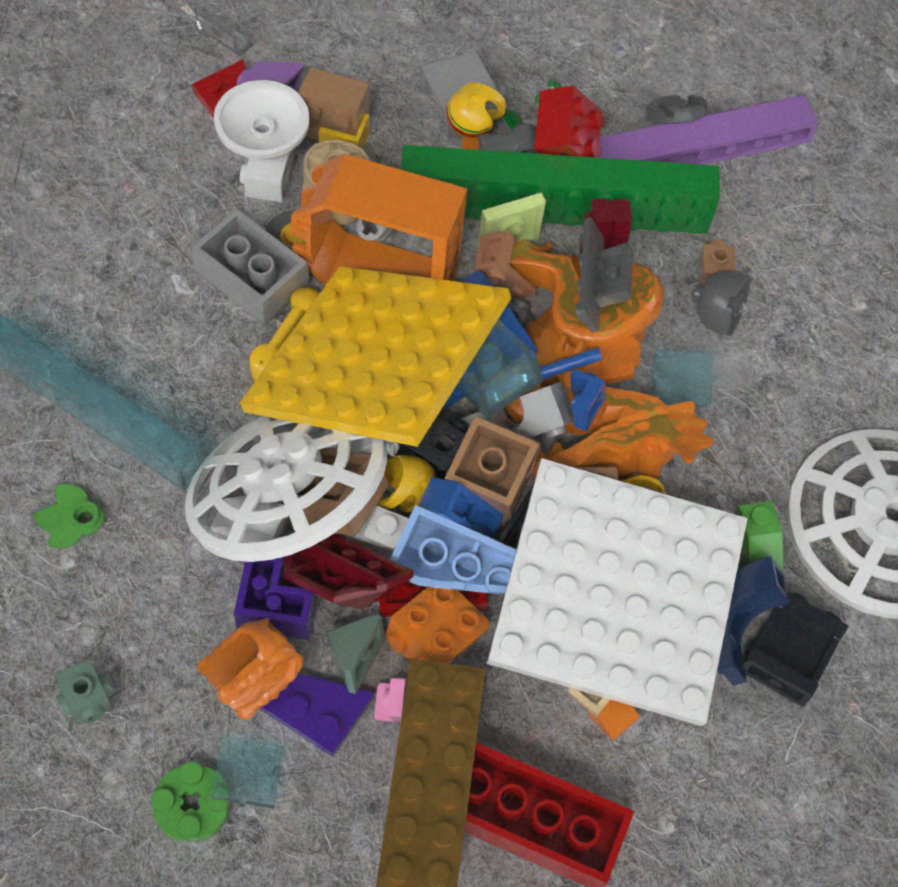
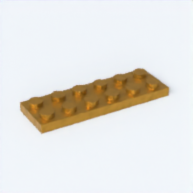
[376,658,485,887]

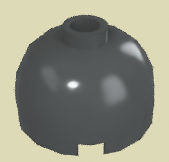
[693,270,751,336]

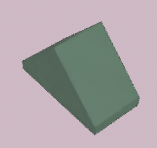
[327,614,386,694]

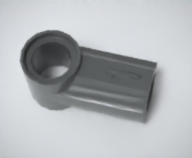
[478,124,539,154]

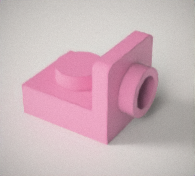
[374,678,407,723]

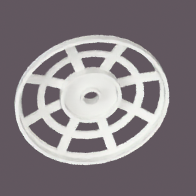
[185,416,387,562]
[787,429,898,619]

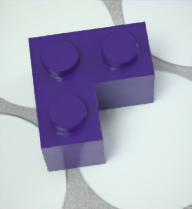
[234,556,315,640]

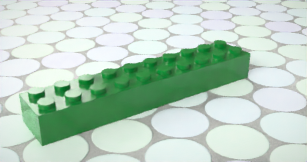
[401,145,720,234]

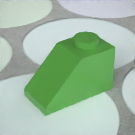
[735,501,784,573]

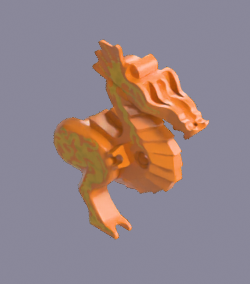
[495,239,714,485]

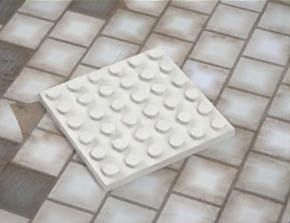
[487,458,747,726]

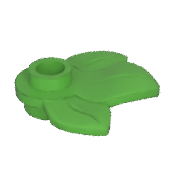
[33,484,104,549]

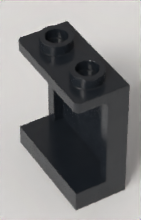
[744,591,849,708]

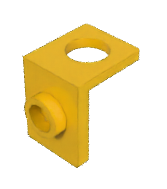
[319,114,370,149]

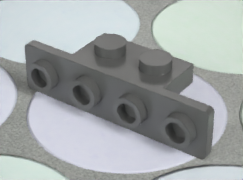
[576,217,633,333]

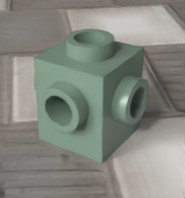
[54,658,114,725]

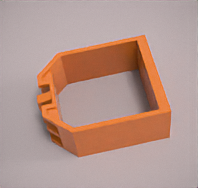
[290,154,467,285]

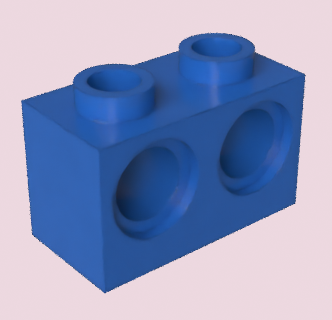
[418,477,504,539]

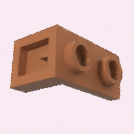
[474,230,536,300]

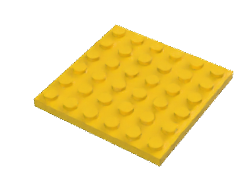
[240,266,511,447]

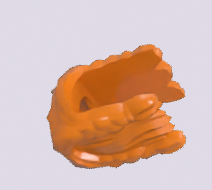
[196,618,304,721]

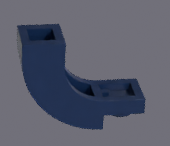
[717,556,790,686]

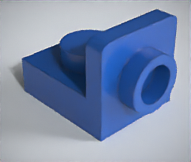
[570,369,605,432]

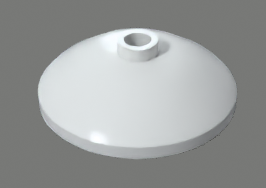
[214,80,309,159]

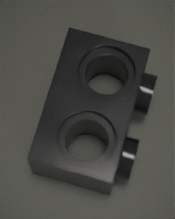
[403,416,468,473]

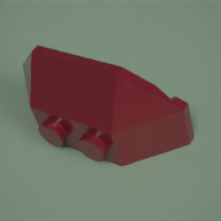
[284,531,414,609]

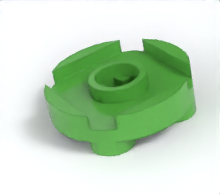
[151,762,230,842]

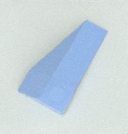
[390,505,516,595]

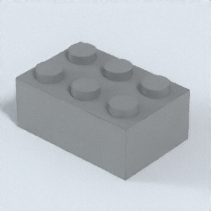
[191,208,309,325]

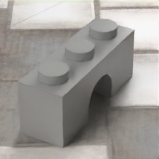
[460,381,574,442]

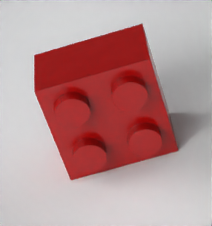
[534,85,604,158]

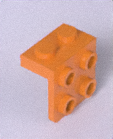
[385,587,490,664]

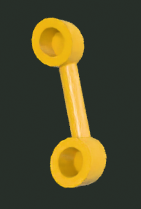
[249,287,320,381]

